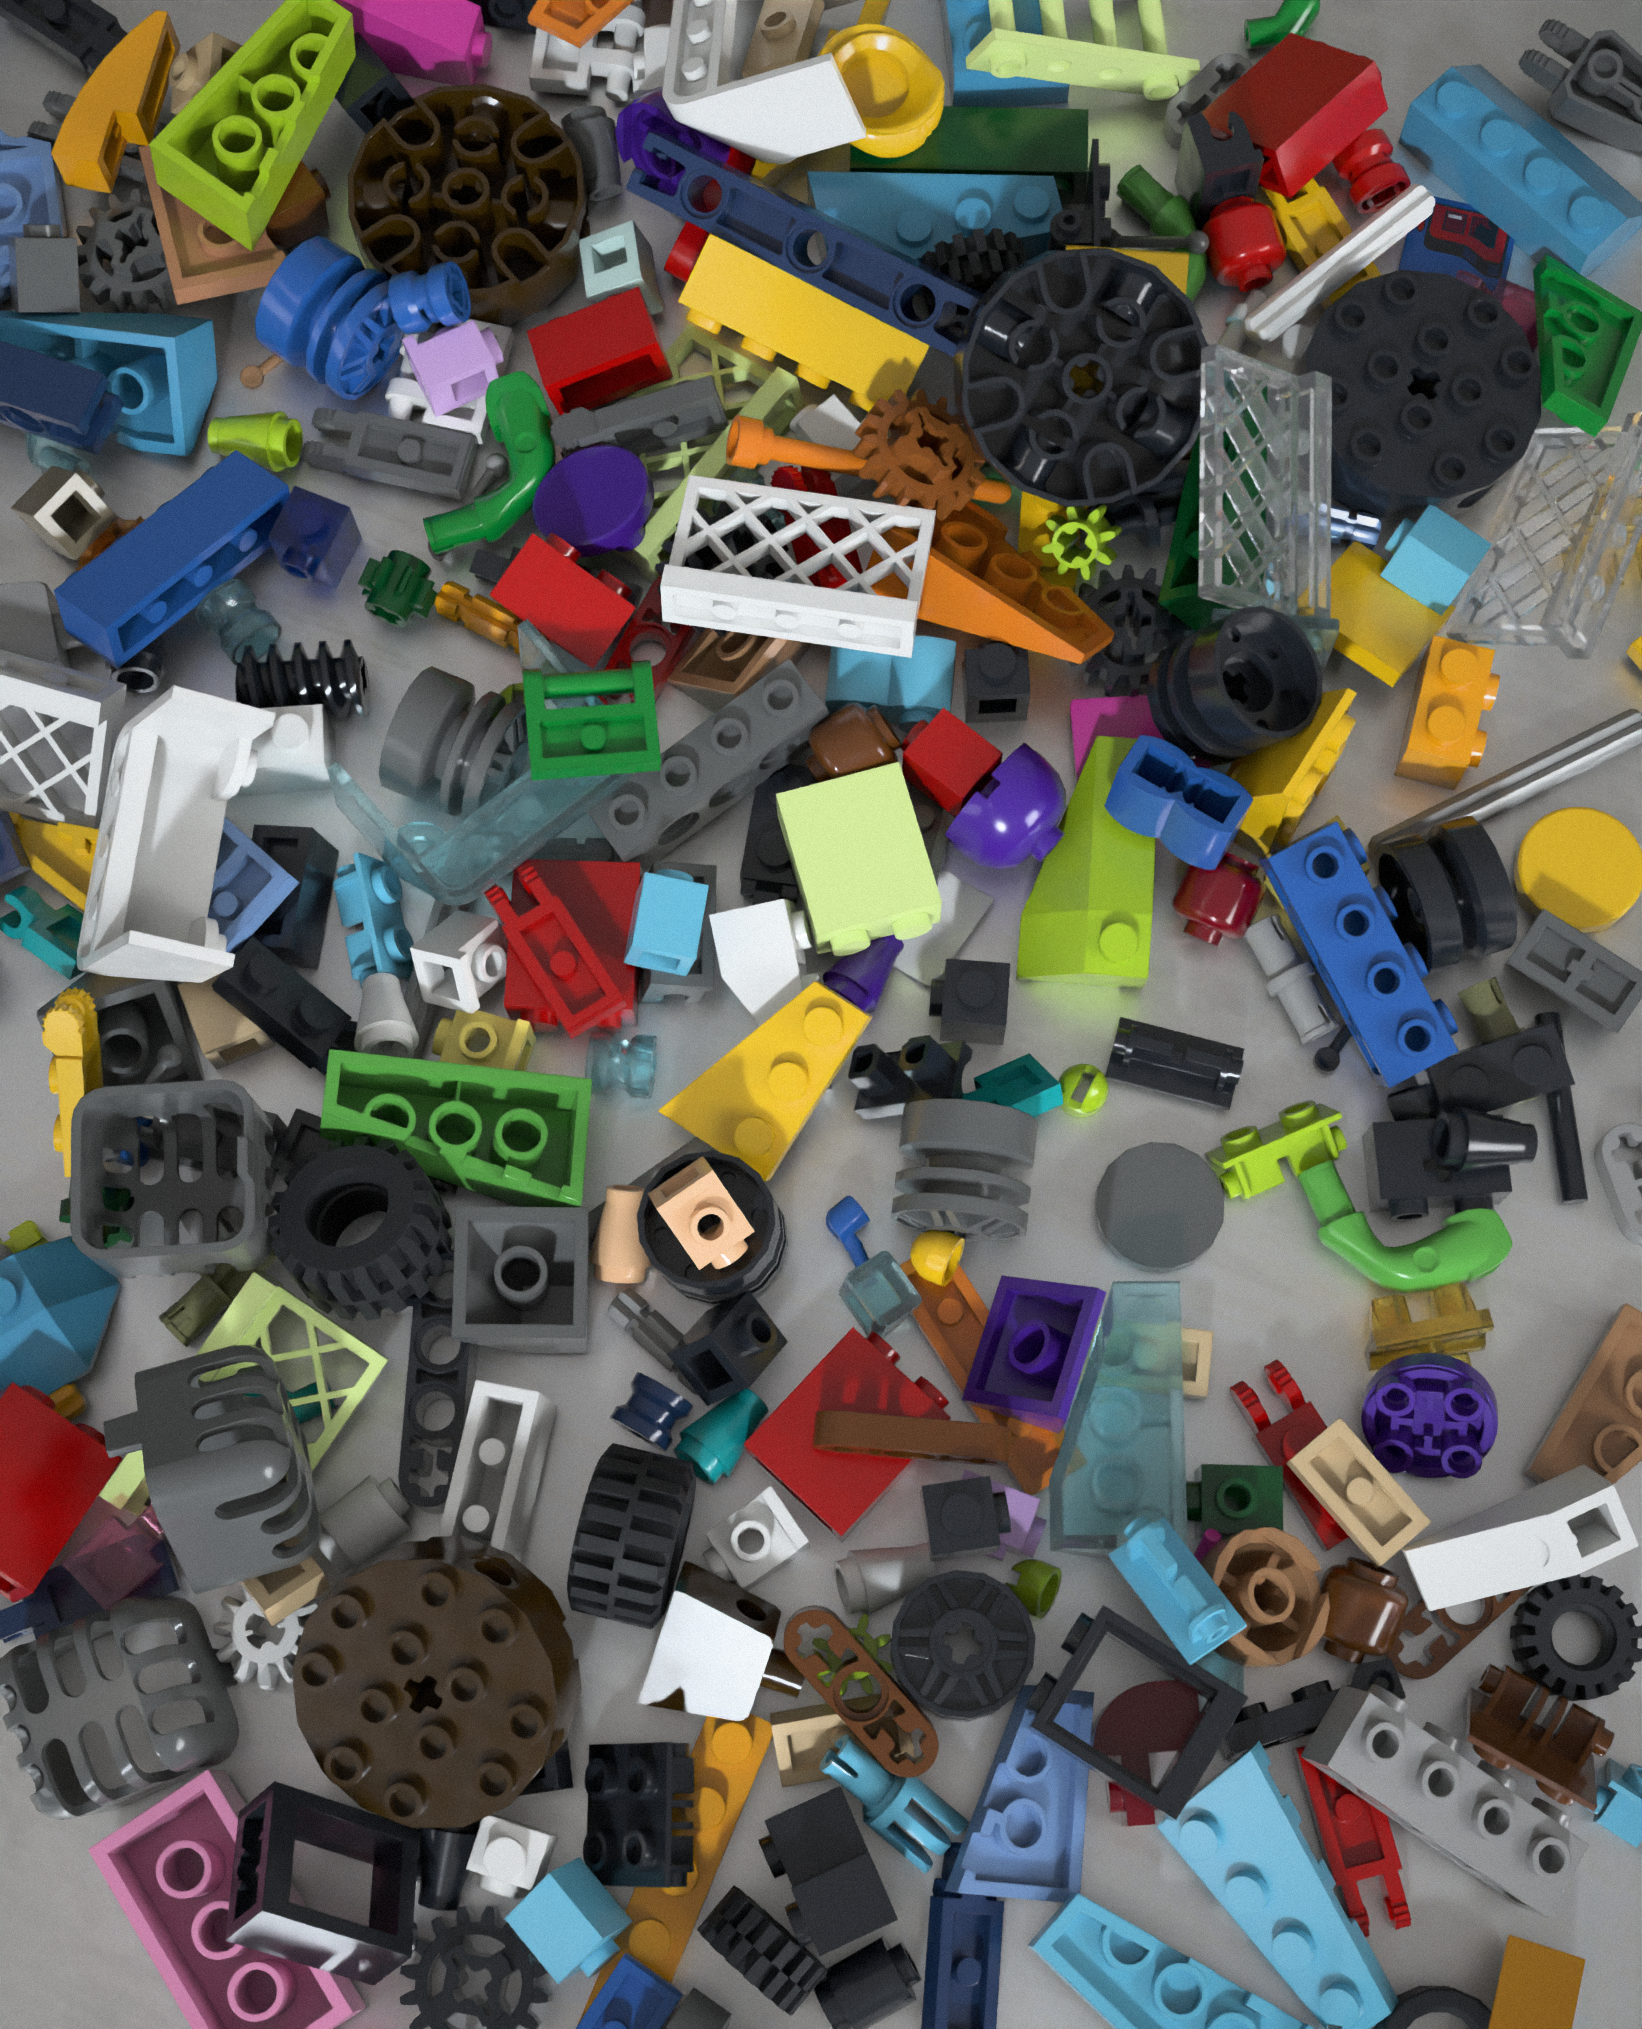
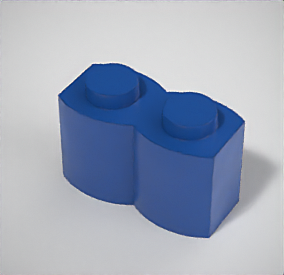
[1104,735,1253,870]

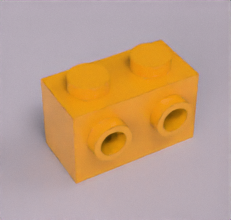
[1394,635,1500,790]

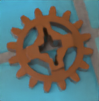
[853,389,986,521]

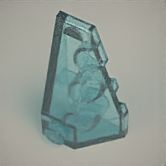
[1049,1281,1188,1560]

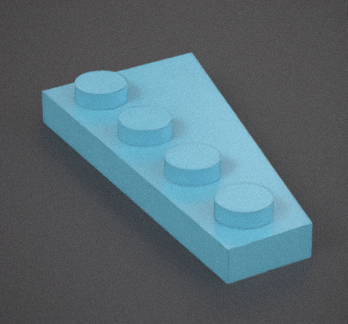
[1157,1741,1399,2029]
[1027,1892,1315,2029]

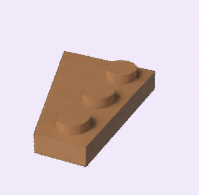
[1523,1303,1642,1484]

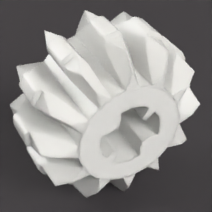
[212,1586,322,1690]

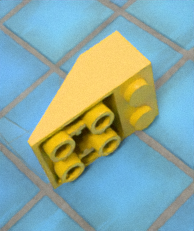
[1225,688,1357,858]

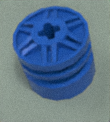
[255,236,404,400]

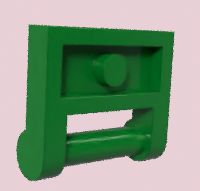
[522,660,661,781]

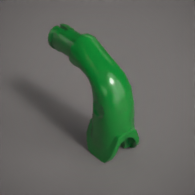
[423,371,556,555]

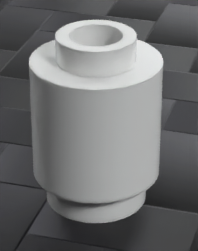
[318,1475,413,1574]

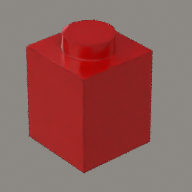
[901,707,1003,818]

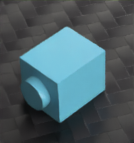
[1380,505,1492,616]
[623,869,709,976]
[504,1857,632,1984]

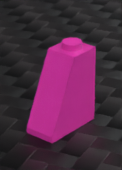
[333,0,492,86]

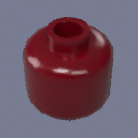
[1172,852,1266,947]

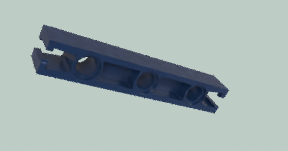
[625,131,984,357]
[0,341,124,455]

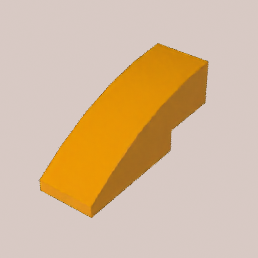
[51,10,181,194]

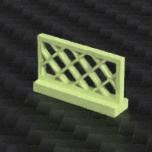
[613,325,805,583]
[99,1270,390,1535]

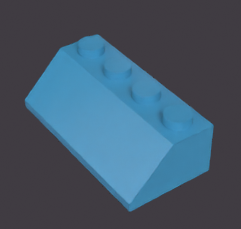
[1398,64,1642,278]

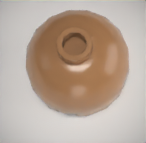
[1199,1527,1330,1667]

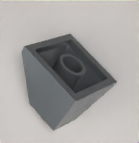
[37,972,205,1087]
[451,1206,589,1353]

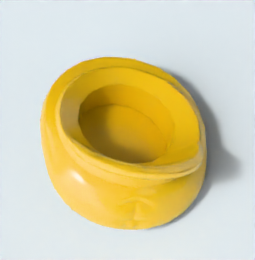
[817,23,945,158]

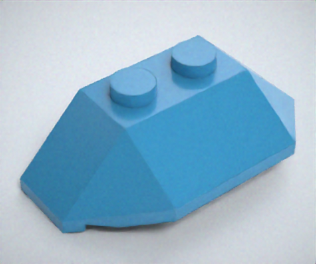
[0,1235,122,1395]

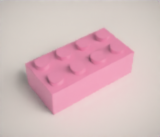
[88,1769,367,2029]

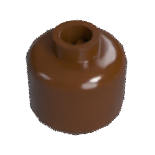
[805,702,902,783]
[1320,1557,1409,1664]

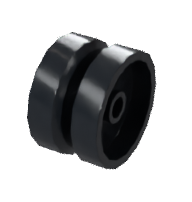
[1375,815,1518,976]

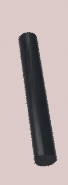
[1534,1012,1588,1205]

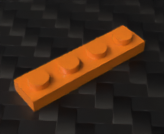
[887,1258,1085,1496]

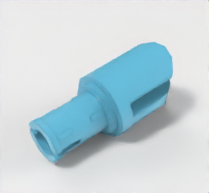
[819,1734,969,1874]

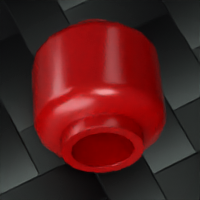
[1202,196,1287,292]

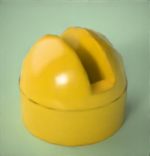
[910,1230,965,1287]

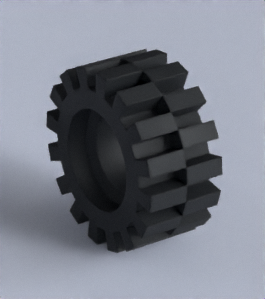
[921,228,1027,328]
[1510,1574,1642,1701]
[697,1885,828,2016]

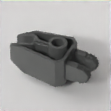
[1518,19,1642,152]

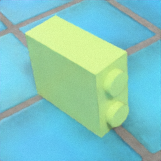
[776,762,942,956]

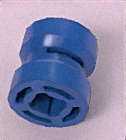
[388,261,471,335]

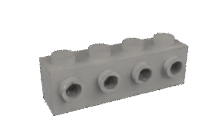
[1301,1684,1589,1918]

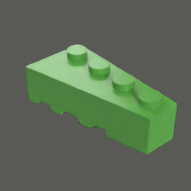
[319,1049,592,1207]

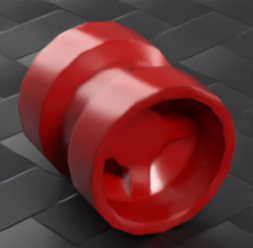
[1332,128,1411,214]

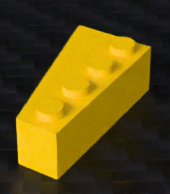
[678,234,930,412]

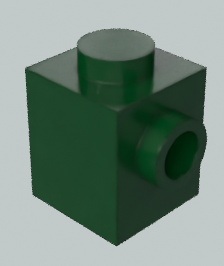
[1183,1464,1283,1539]

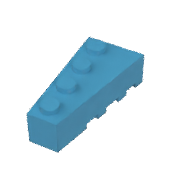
[807,171,1063,307]

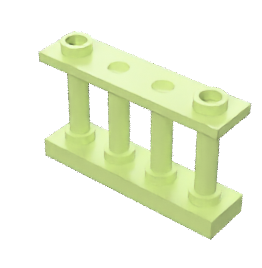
[965,0,1200,101]

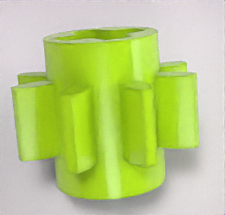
[1042,504,1122,580]
[812,1613,893,1697]

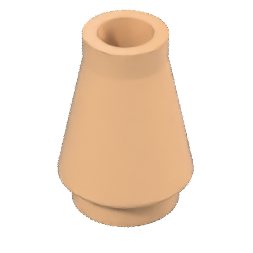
[588,1185,652,1283]

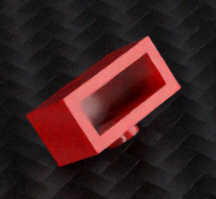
[527,287,673,416]
[489,532,636,670]

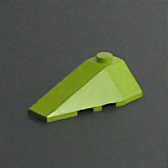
[1016,736,1156,989]

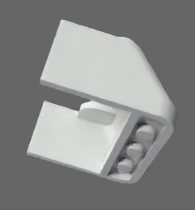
[662,0,866,164]
[77,685,276,983]

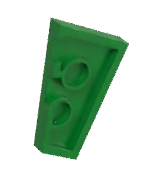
[1533,254,1642,437]

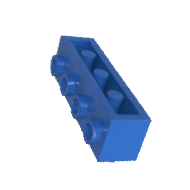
[53,450,296,669]
[1259,821,1459,1088]

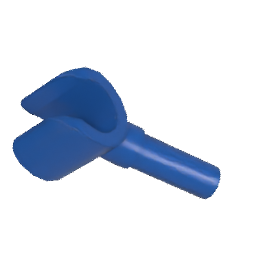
[826,1195,880,1289]

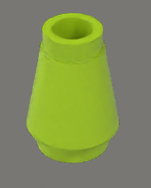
[208,411,303,472]

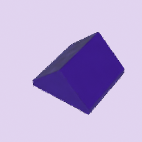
[961,1275,1106,1434]

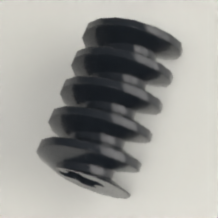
[235,639,370,718]

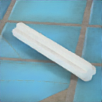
[1243,183,1436,347]

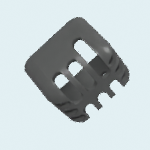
[70,1079,274,1279]
[103,1344,321,1594]
[0,1596,239,1820]

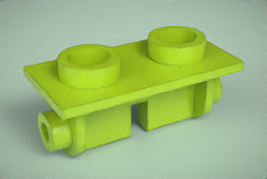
[1205,1100,1347,1200]

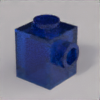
[268,486,362,589]

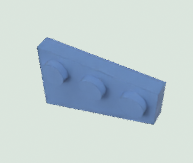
[944,1685,1094,1903]

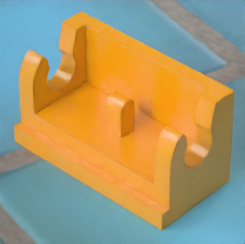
[1488,1935,1586,2029]

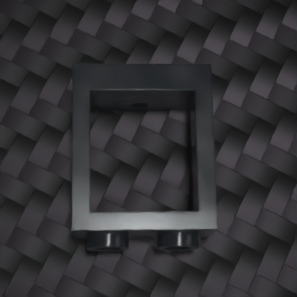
[1024,1605,1248,1820]
[225,1781,421,1986]

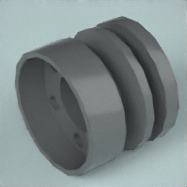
[379,666,529,829]
[891,1099,1038,1242]

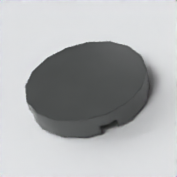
[1095,1142,1224,1272]

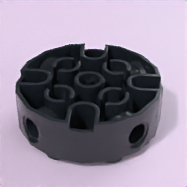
[953,248,1212,507]
[1287,270,1541,524]

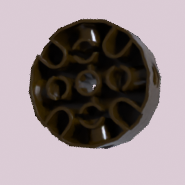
[348,84,590,328]
[292,1536,582,1828]

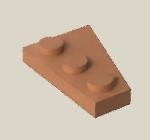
[139,145,287,305]

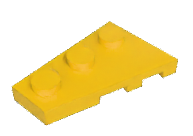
[658,981,873,1182]

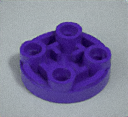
[532,445,654,557]
[1361,1353,1498,1479]

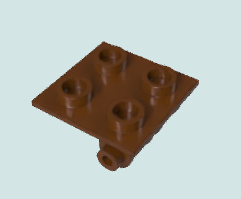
[1466,1664,1615,1812]

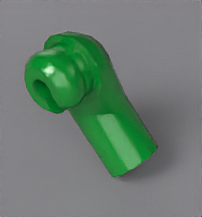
[1244,0,1320,50]

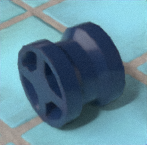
[610,1372,693,1452]

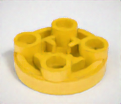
[1513,807,1642,933]

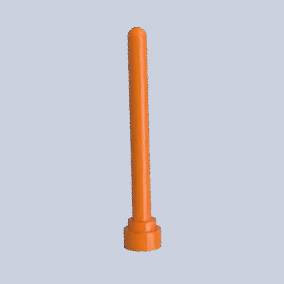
[726,415,1012,504]

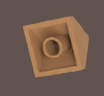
[667,628,813,714]

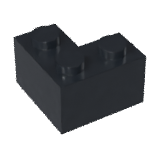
[758,1786,898,1956]

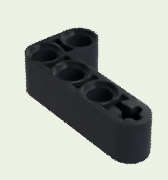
[381,1250,479,1514]

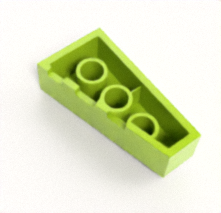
[149,0,356,252]

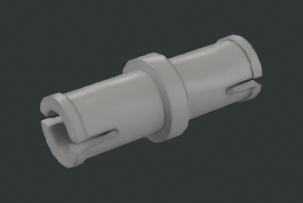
[1244,914,1340,1045]

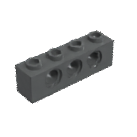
[586,659,830,872]

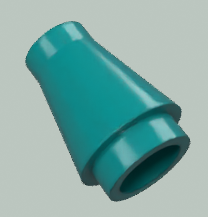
[673,1388,769,1485]

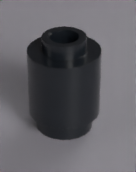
[814,1936,922,2029]

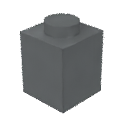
[8,224,80,312]

